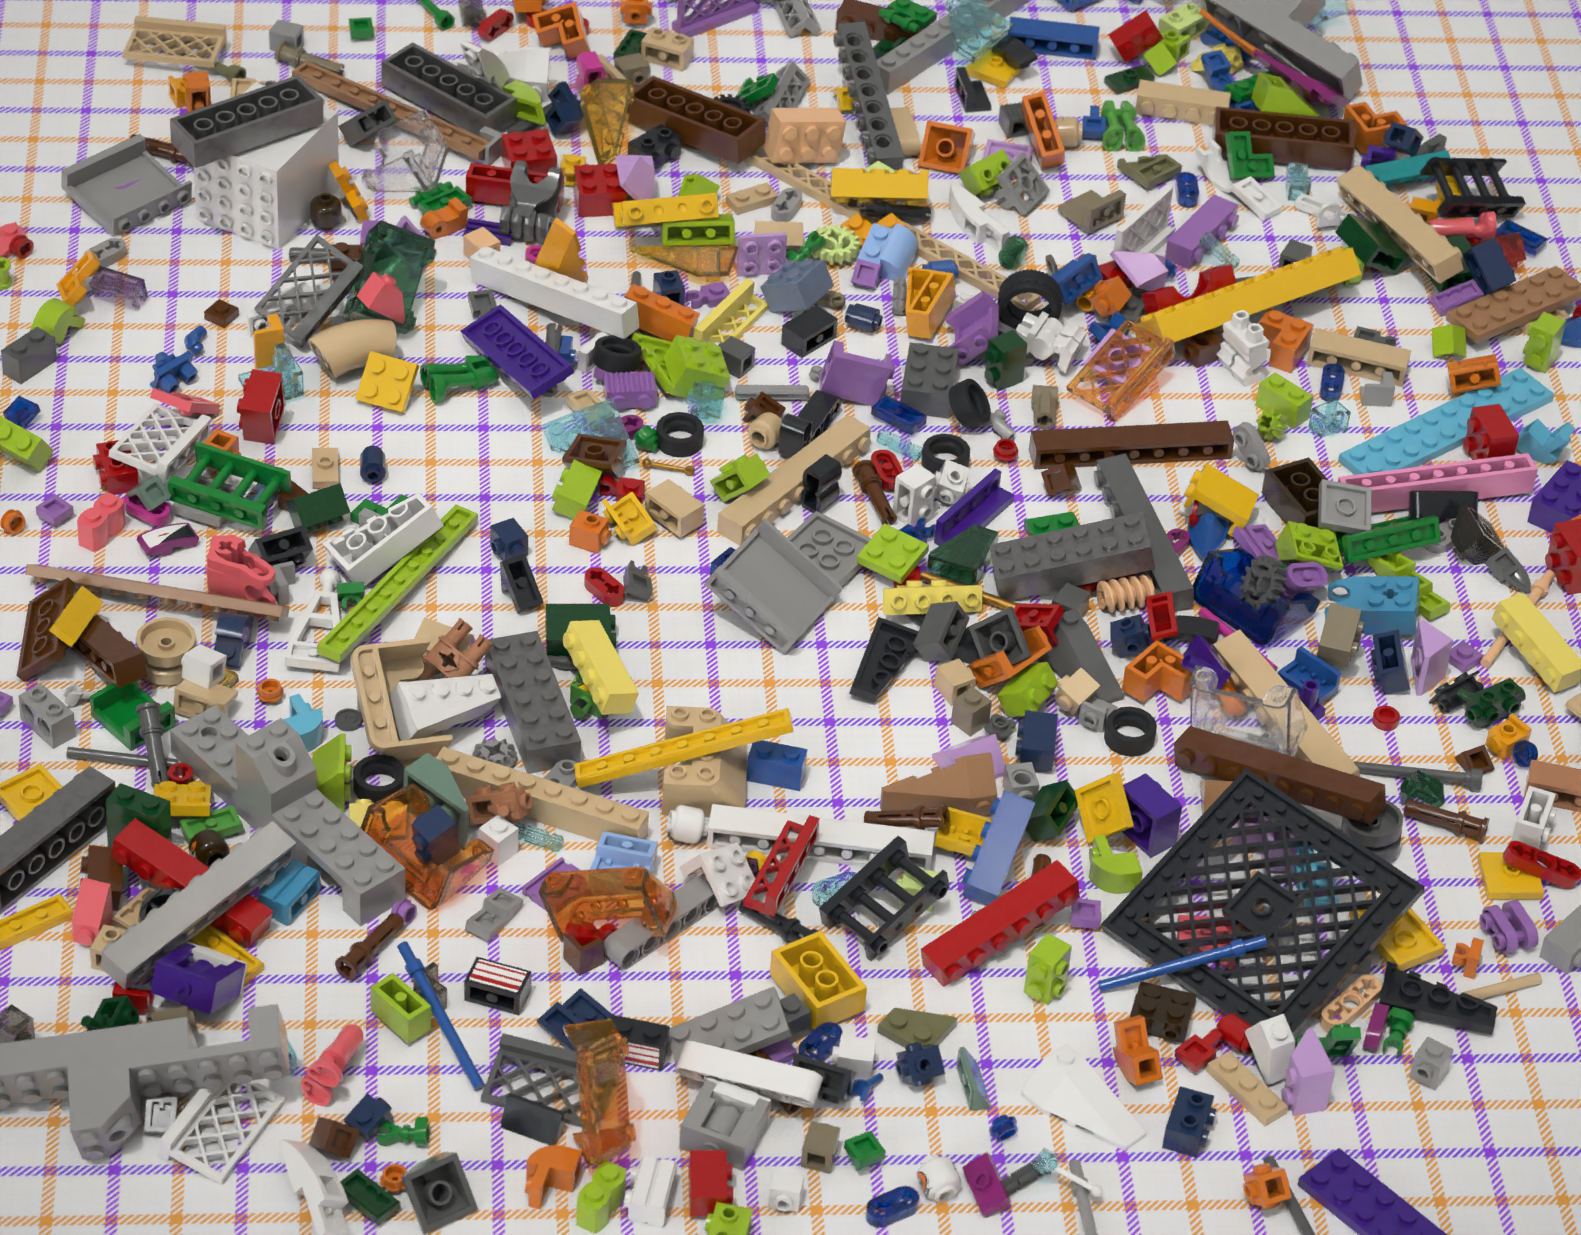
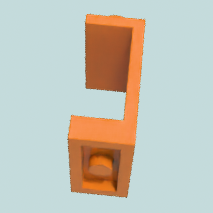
[966,625,1052,689]

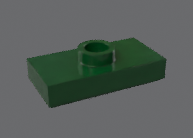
[613,29,647,60]
[1104,65,1155,94]
[340,1168,400,1226]

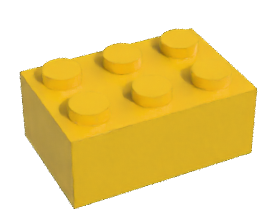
[770,931,867,1032]

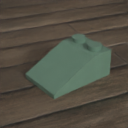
[403,753,469,851]

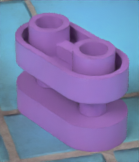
[1279,562,1328,600]
[1479,900,1539,954]

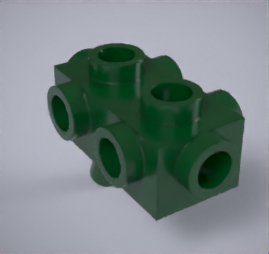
[1457,678,1526,728]
[81,996,139,1031]

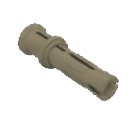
[275,41,345,76]

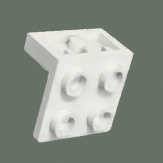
[679,842,759,907]

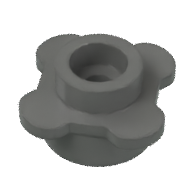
[984,714,1016,741]

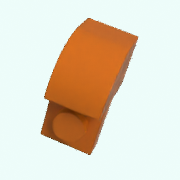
[1113,1015,1163,1086]
[525,1145,582,1209]

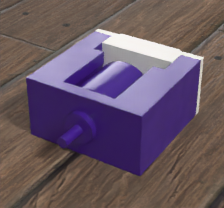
[150,942,248,1015]

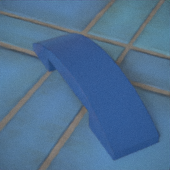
[1201,50,1260,111]

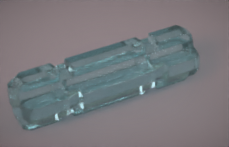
[1200,232,1240,269]
[876,429,923,461]
[513,822,564,852]

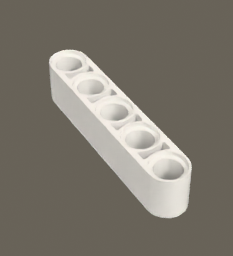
[676,1041,823,1108]

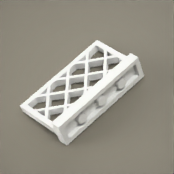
[1106,185,1175,263]
[108,403,212,485]
[157,1080,285,1184]

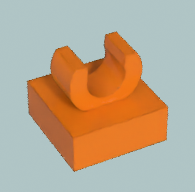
[1451,937,1484,979]

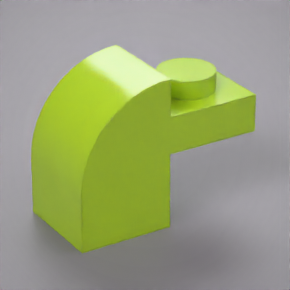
[29,298,85,344]
[1089,835,1143,894]

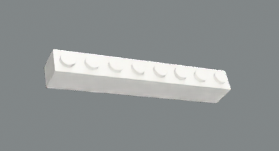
[469,246,639,339]
[707,804,935,872]

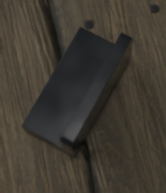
[954,67,992,113]

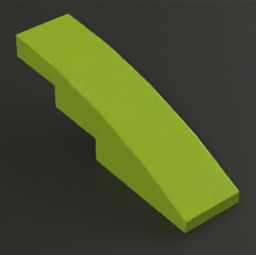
[1365,552,1450,620]

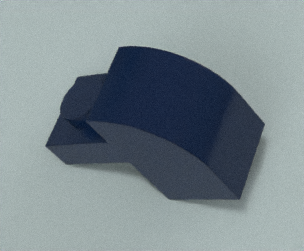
[545,81,586,136]
[214,612,254,668]

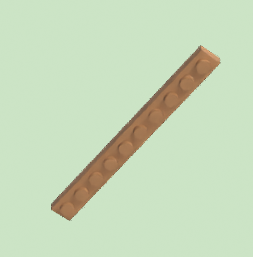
[292,61,490,161]
[25,564,290,621]

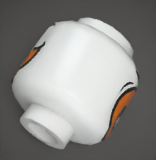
[917,1155,961,1202]

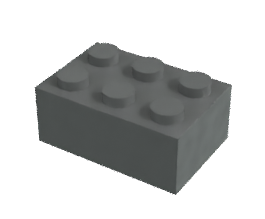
[899,342,959,419]

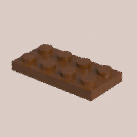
[16,578,76,682]

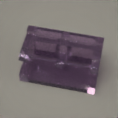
[89,266,148,309]

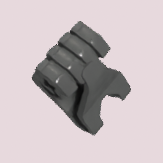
[499,160,563,242]

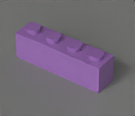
[1165,194,1239,269]

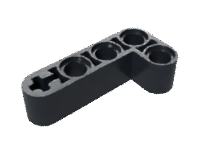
[778,390,841,458]

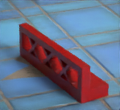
[743,815,820,917]

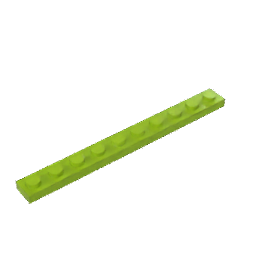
[317,504,478,663]

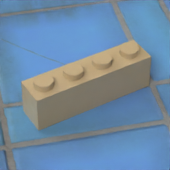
[1135,80,1231,125]
[1306,328,1411,387]

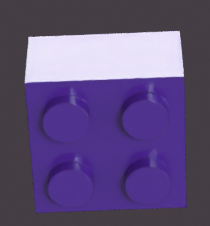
[1122,773,1182,858]

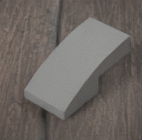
[465,888,523,942]

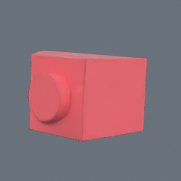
[357,272,405,324]
[72,878,113,946]

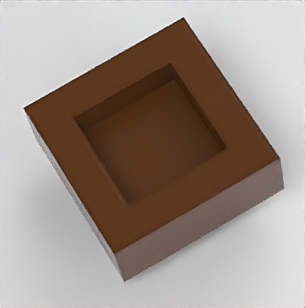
[204,299,239,328]

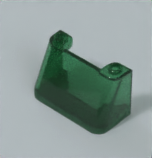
[343,220,436,334]

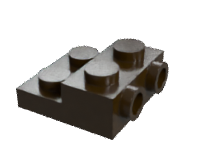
[1130,981,1197,1043]

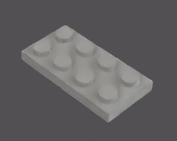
[669,986,792,1080]

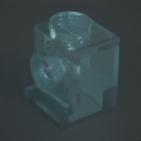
[1308,398,1351,438]

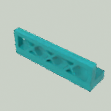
[1364,150,1450,187]

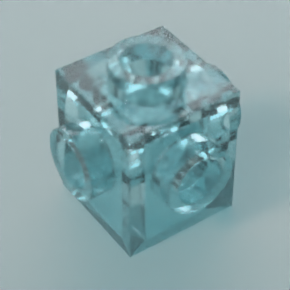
[686,381,725,419]

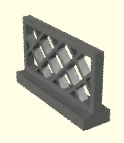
[254,234,364,348]
[481,1033,617,1131]

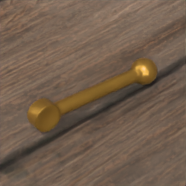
[642,458,695,476]

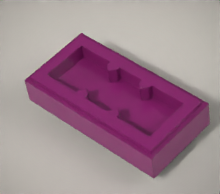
[962,1152,1011,1218]

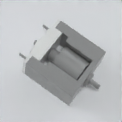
[679,1077,771,1171]

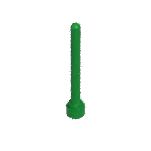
[418,0,455,30]

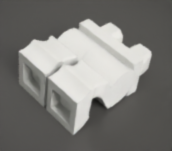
[1217,310,1269,387]
[1016,312,1087,373]

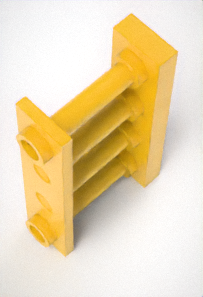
[612,193,719,227]

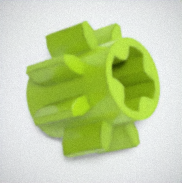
[1256,408,1288,441]

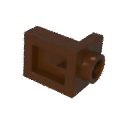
[742,391,786,422]

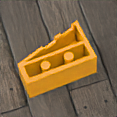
[905,267,956,339]

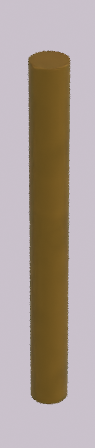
[920,571,1017,610]

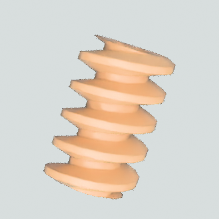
[1096,574,1155,613]

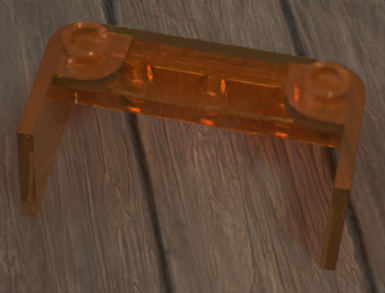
[563,1019,636,1166]

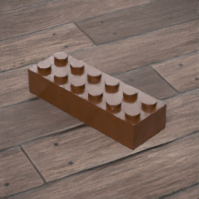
[625,76,766,164]
[1212,107,1354,170]

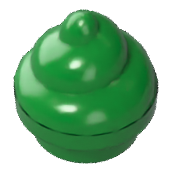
[633,425,658,452]

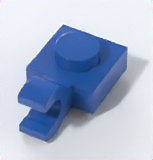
[1082,106,1106,139]

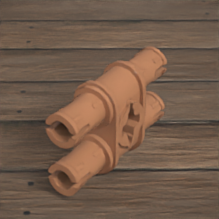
[412,618,493,681]

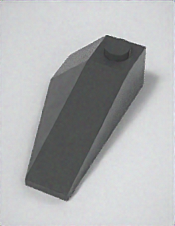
[1037,609,1125,703]

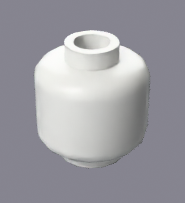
[666,805,709,844]

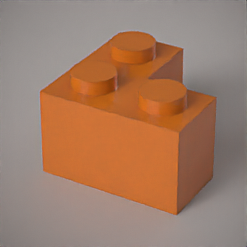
[532,1,591,59]
[1343,102,1407,154]
[1259,308,1314,373]
[1122,640,1198,703]

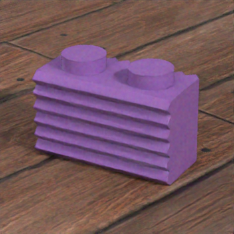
[603,371,657,410]

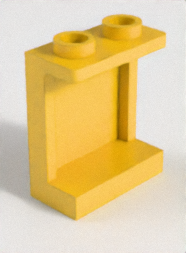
[1183,463,1259,537]

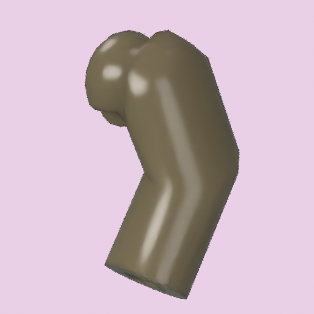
[813,290,845,309]

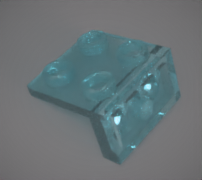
[238,343,304,400]

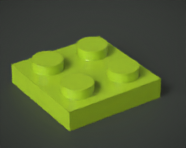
[857,523,929,584]

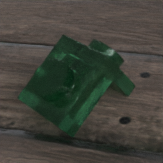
[1400,770,1445,808]

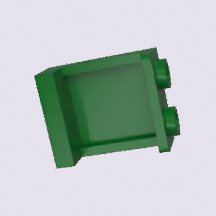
[90,681,176,751]

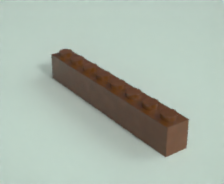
[1029,421,1234,470]
[1174,726,1386,825]

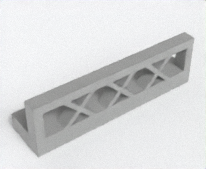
[773,0,822,38]
[753,60,811,123]

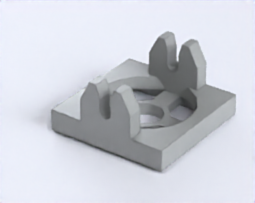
[994,152,1050,216]

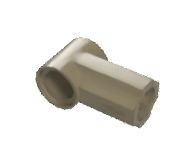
[1031,385,1058,430]

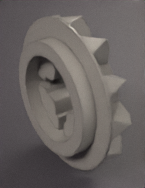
[472,737,517,768]

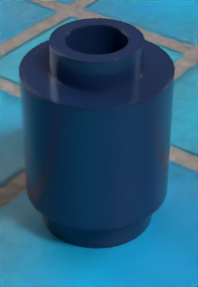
[845,303,883,333]
[360,445,386,483]

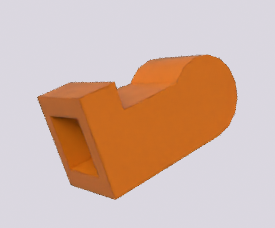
[420,197,468,239]

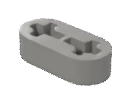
[771,188,802,222]
[84,238,126,271]

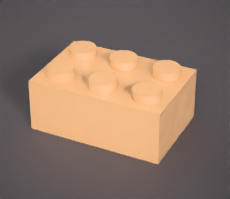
[764,108,846,163]

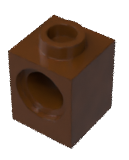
[1182,329,1224,368]

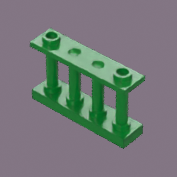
[168,442,292,530]

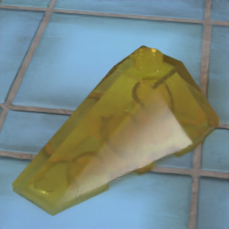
[580,79,634,165]
[630,246,738,281]

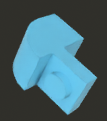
[1517,418,1575,464]
[283,694,323,752]

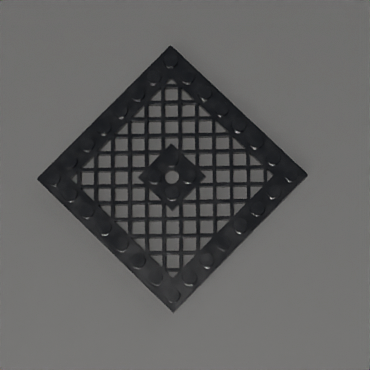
[1101,768,1425,1037]

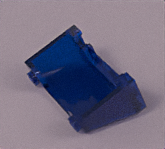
[1192,548,1320,645]

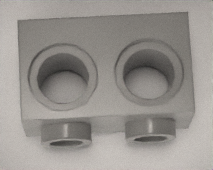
[18,683,76,749]

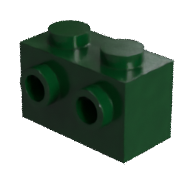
[984,330,1028,391]
[285,483,351,533]
[1025,780,1078,842]

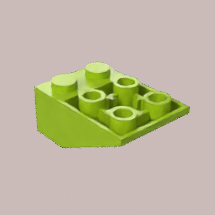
[1251,72,1321,117]

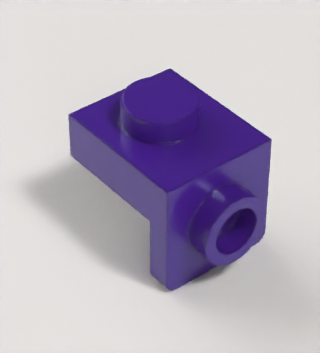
[1360,145,1396,168]

